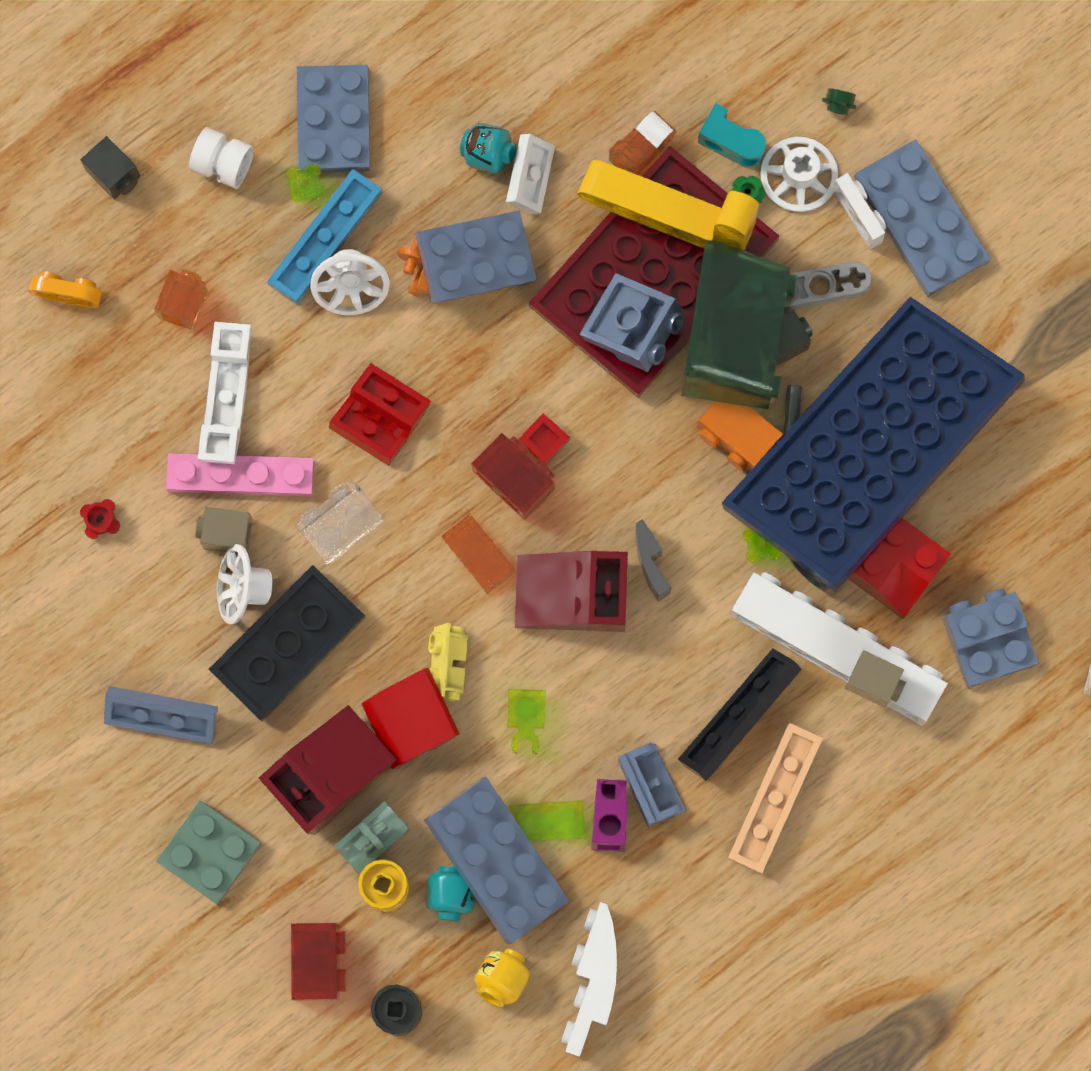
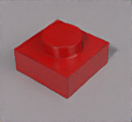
[518,413,570,466]

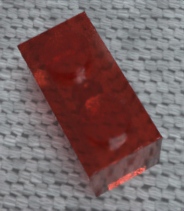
[471,433,555,520]
[291,923,347,1001]

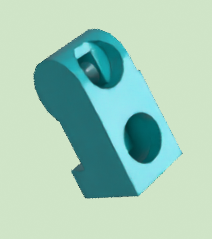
[697,103,766,167]

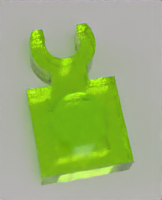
[507,689,546,754]

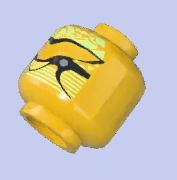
[474,948,530,1007]

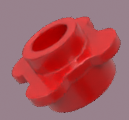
[80,499,120,539]

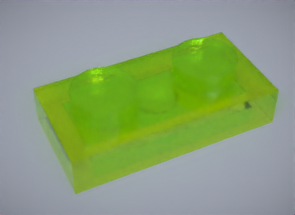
[509,800,586,843]

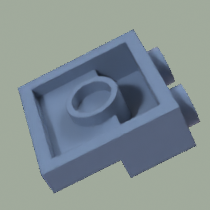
[580,273,684,372]
[942,588,1039,688]

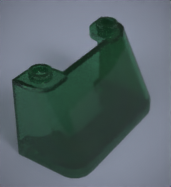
[681,240,797,409]

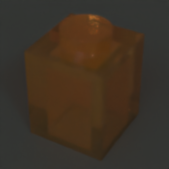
[154,269,208,330]

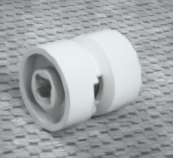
[189,127,254,189]

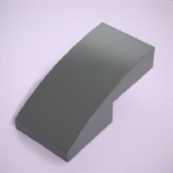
[635,519,671,601]

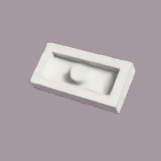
[506,133,555,214]
[833,173,886,250]

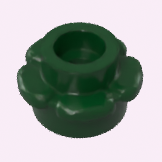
[822,88,857,115]

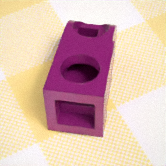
[591,779,628,852]

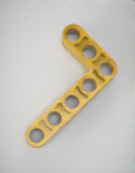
[577,160,759,260]

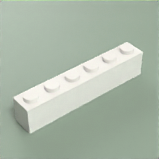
[730,572,948,726]

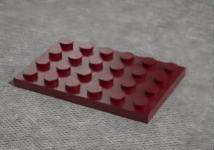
[529,146,779,398]

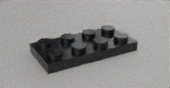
[208,565,366,722]

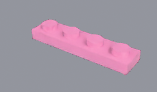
[166,454,315,497]

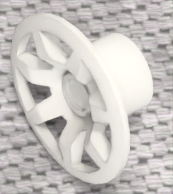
[760,137,838,212]
[310,249,390,315]
[217,544,272,624]

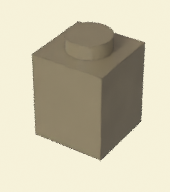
[196,507,253,554]
[844,650,906,708]

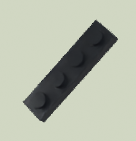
[678,648,802,781]

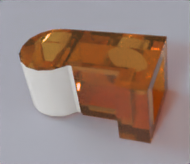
[609,111,676,175]

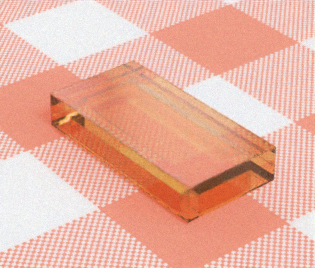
[441,514,516,594]

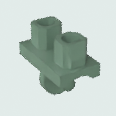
[334,801,410,875]

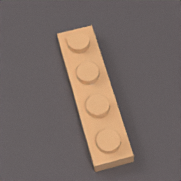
[728,723,823,875]

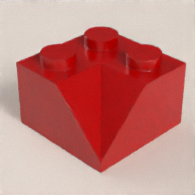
[848,518,951,619]

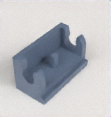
[618,743,686,828]

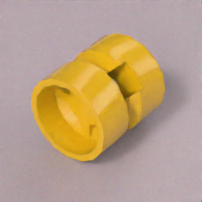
[358,859,410,912]

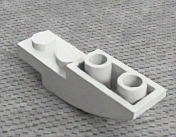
[561,902,617,1057]

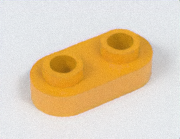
[28,272,102,308]

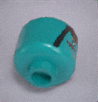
[460,123,516,174]
[426,866,475,921]

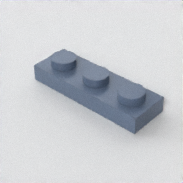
[104,686,218,744]

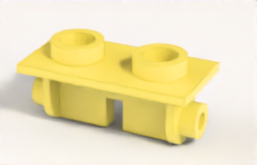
[428,623,468,701]

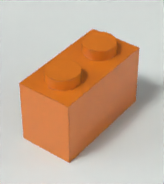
[697,388,783,472]

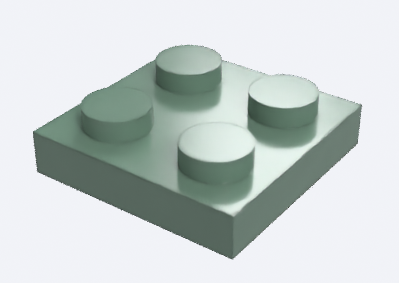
[156,801,261,905]

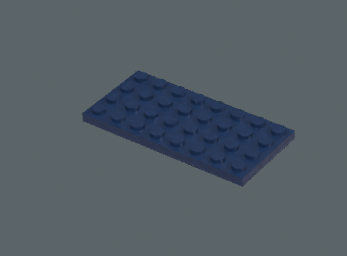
[722,296,1025,592]

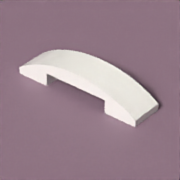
[198,322,251,464]

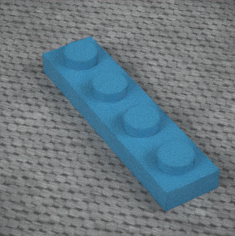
[267,169,382,305]

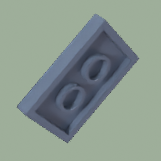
[297,65,370,173]
[415,210,537,304]

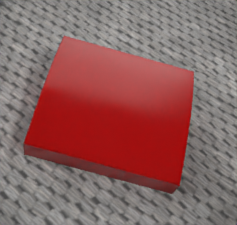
[329,363,431,466]
[361,668,460,770]

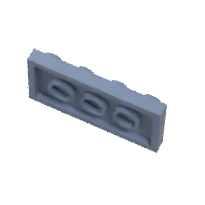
[853,139,991,297]
[424,777,569,944]

